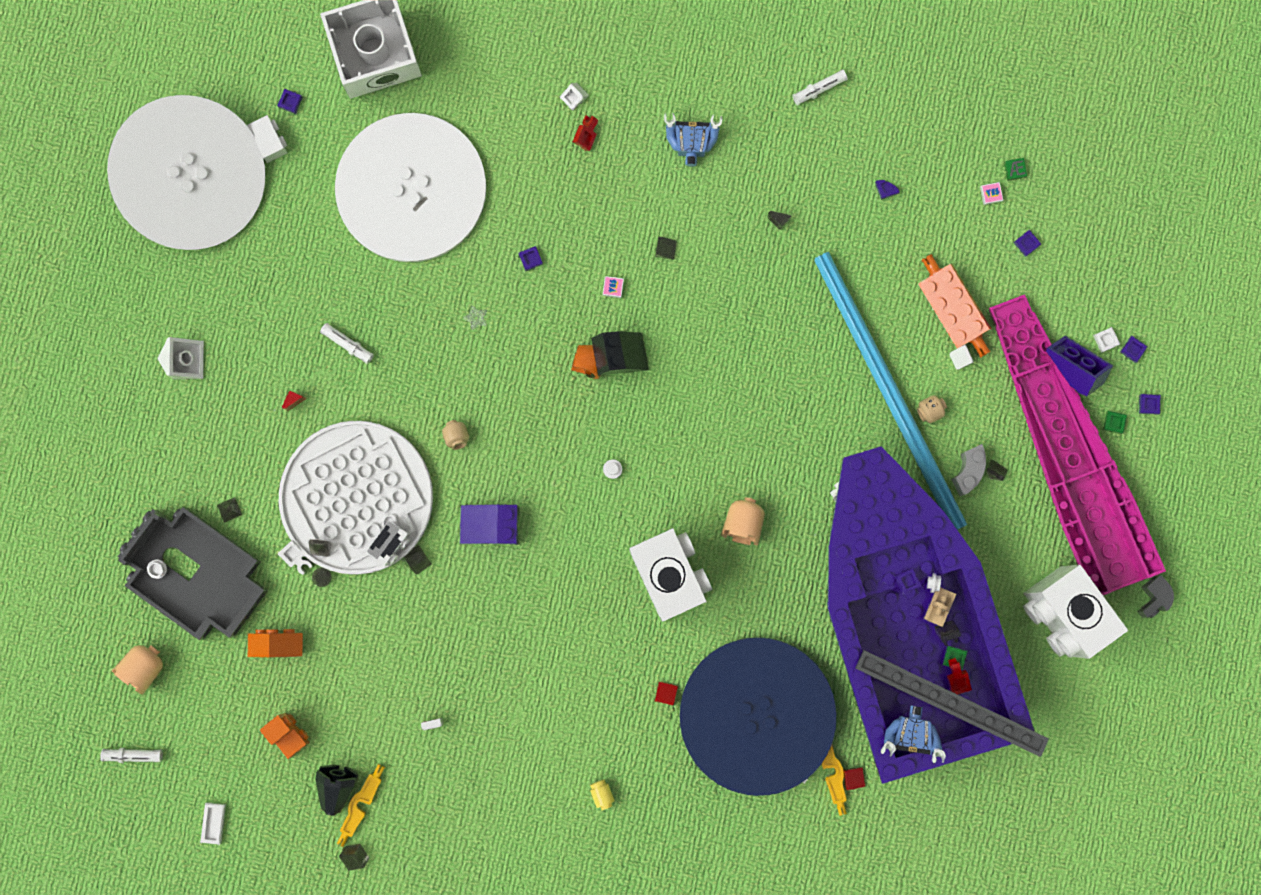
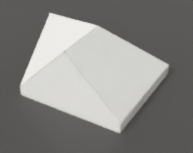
[158,337,204,379]

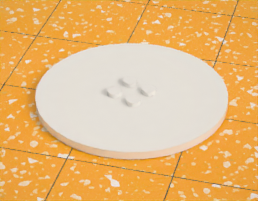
[107,95,265,250]
[335,113,486,262]
[279,421,433,574]

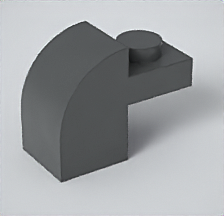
[1137,575,1174,618]

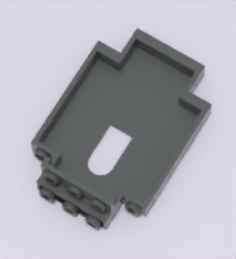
[117,507,268,640]

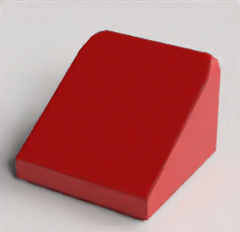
[282,391,306,411]
[655,682,678,706]
[843,767,865,790]

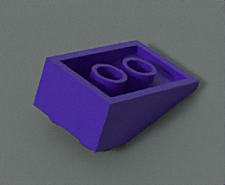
[1046,336,1113,397]
[460,505,519,545]

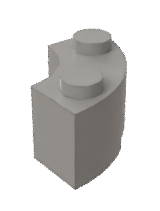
[951,444,986,496]

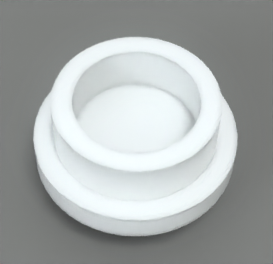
[603,460,622,479]
[147,559,167,579]
[927,573,941,593]

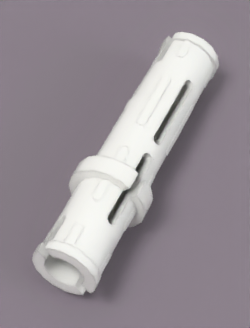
[792,70,848,105]
[320,323,374,364]
[101,748,163,763]

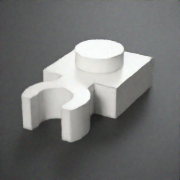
[278,540,313,575]

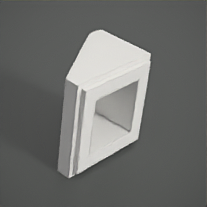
[560,83,589,110]
[950,345,973,370]

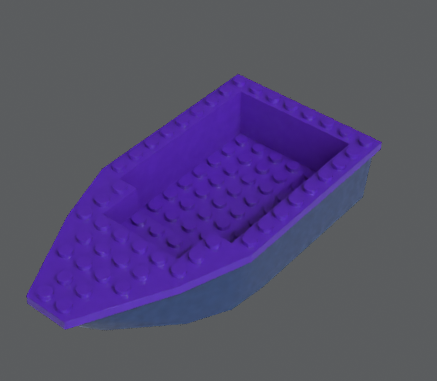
[827,446,1035,784]

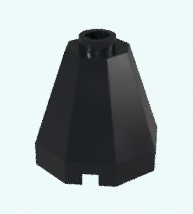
[315,765,358,816]

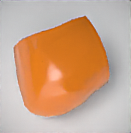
[571,345,601,379]

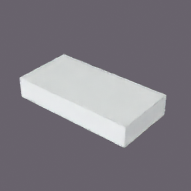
[200,802,226,845]

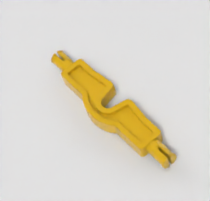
[821,745,847,816]
[337,764,385,847]

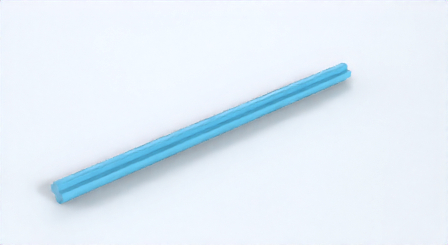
[814,252,967,530]

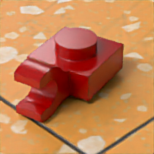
[573,116,598,151]
[947,658,972,695]

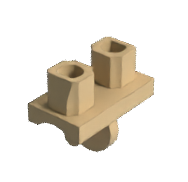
[924,587,956,627]

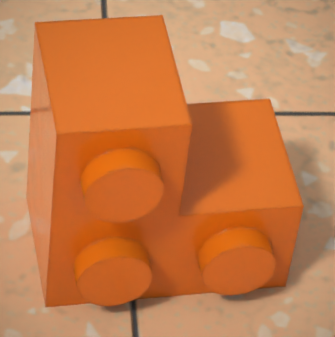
[247,629,303,657]
[260,712,310,759]

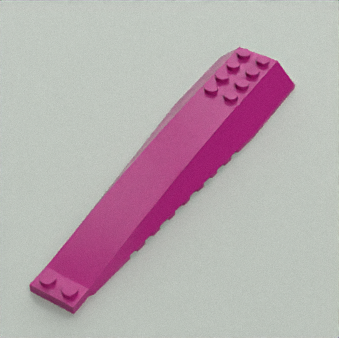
[988,294,1166,596]

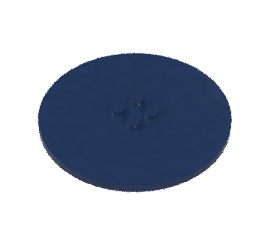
[680,638,836,796]

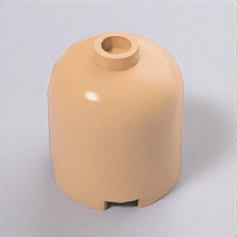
[721,497,765,546]
[112,645,163,695]

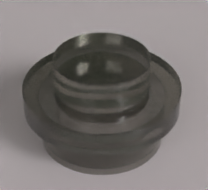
[312,568,332,587]

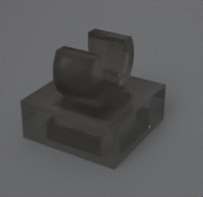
[935,620,961,646]

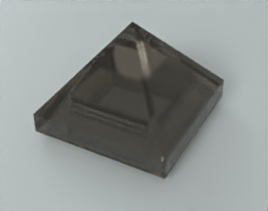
[987,460,1008,481]
[217,497,242,523]

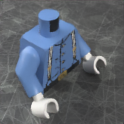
[664,113,723,167]
[881,706,946,763]

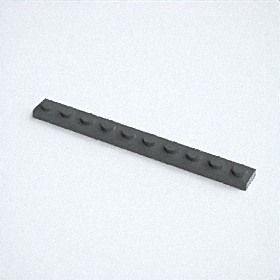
[855,650,1049,757]

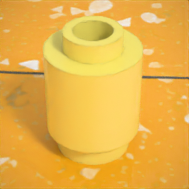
[590,779,615,810]

